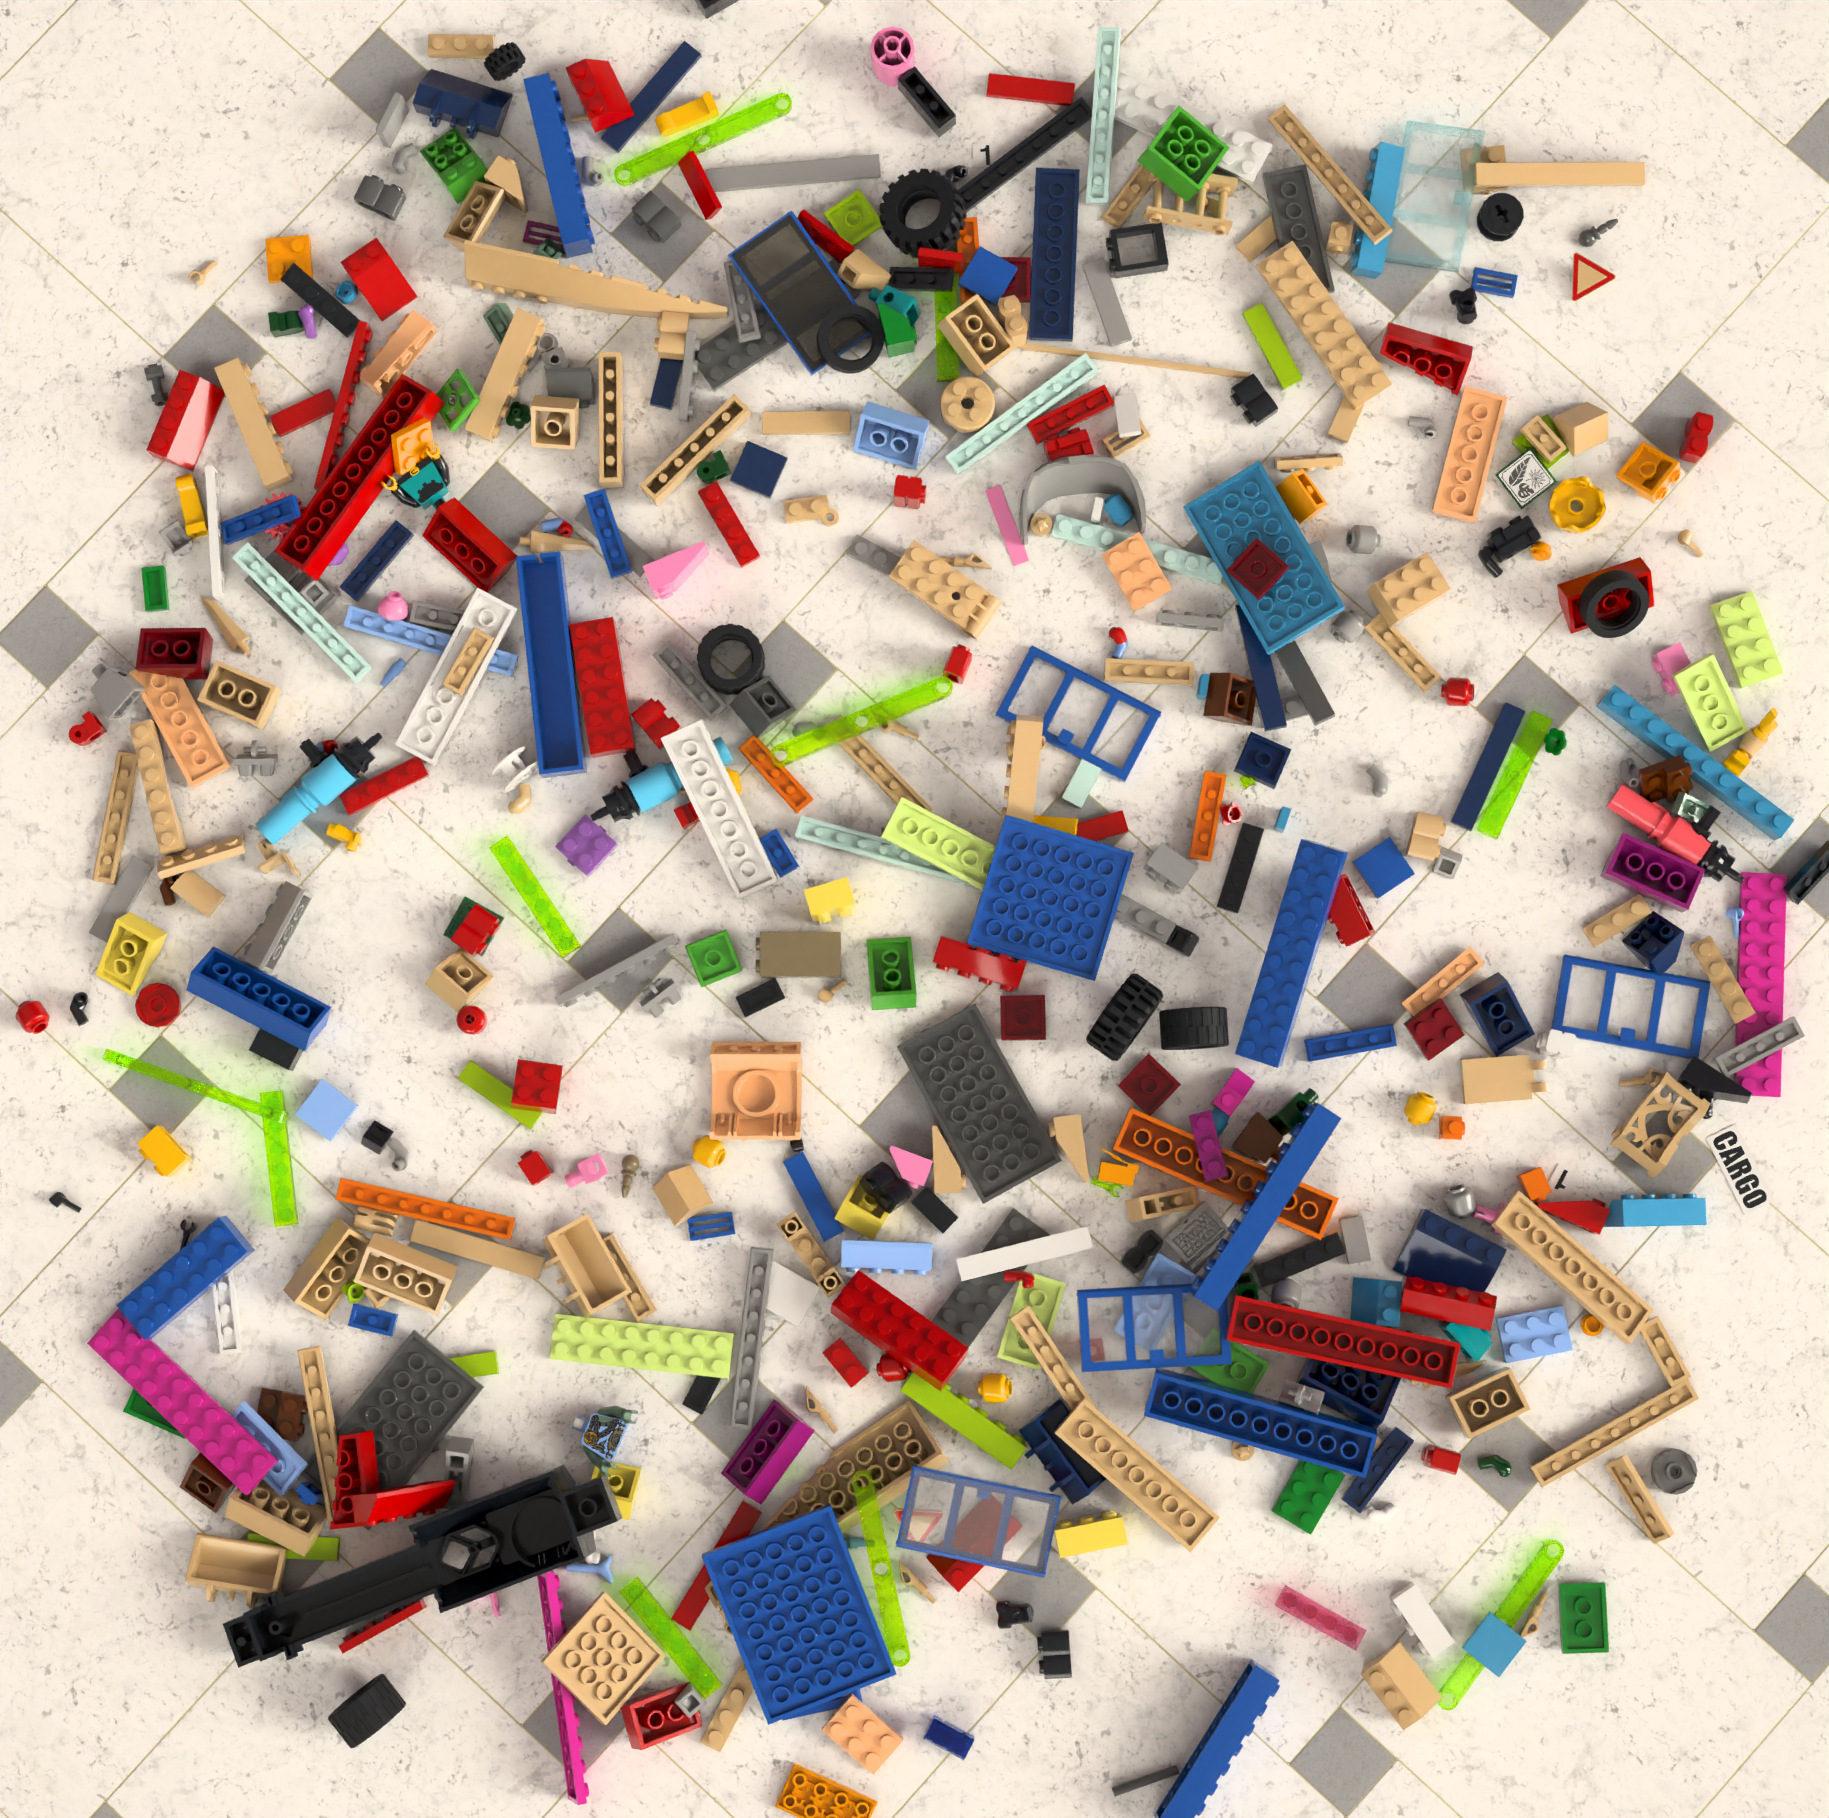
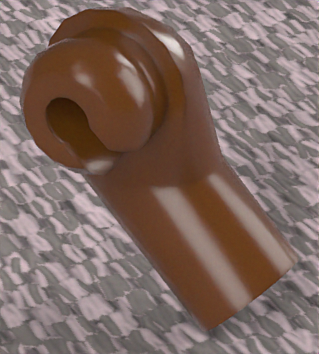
[160,874,179,906]

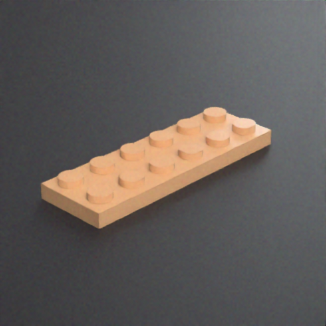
[1431,386,1507,524]
[129,669,231,788]

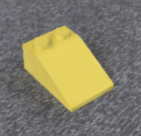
[95,912,167,996]

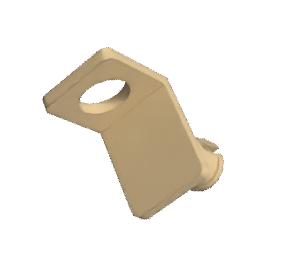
[257,838,301,877]

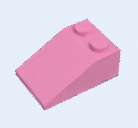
[643,541,709,600]

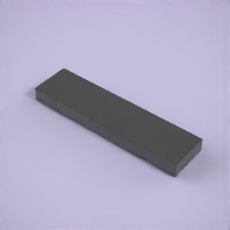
[1275,641,1335,726]

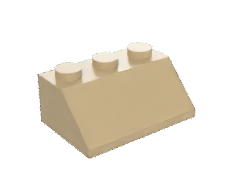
[443,181,505,251]
[1361,1641,1442,1730]

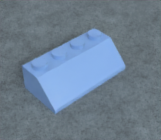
[841,1240,933,1275]

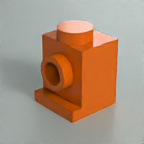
[1439,1116,1465,1140]

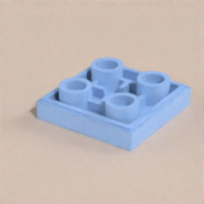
[295,1079,359,1142]

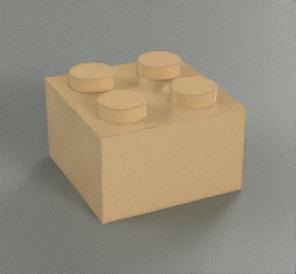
[531,395,579,450]

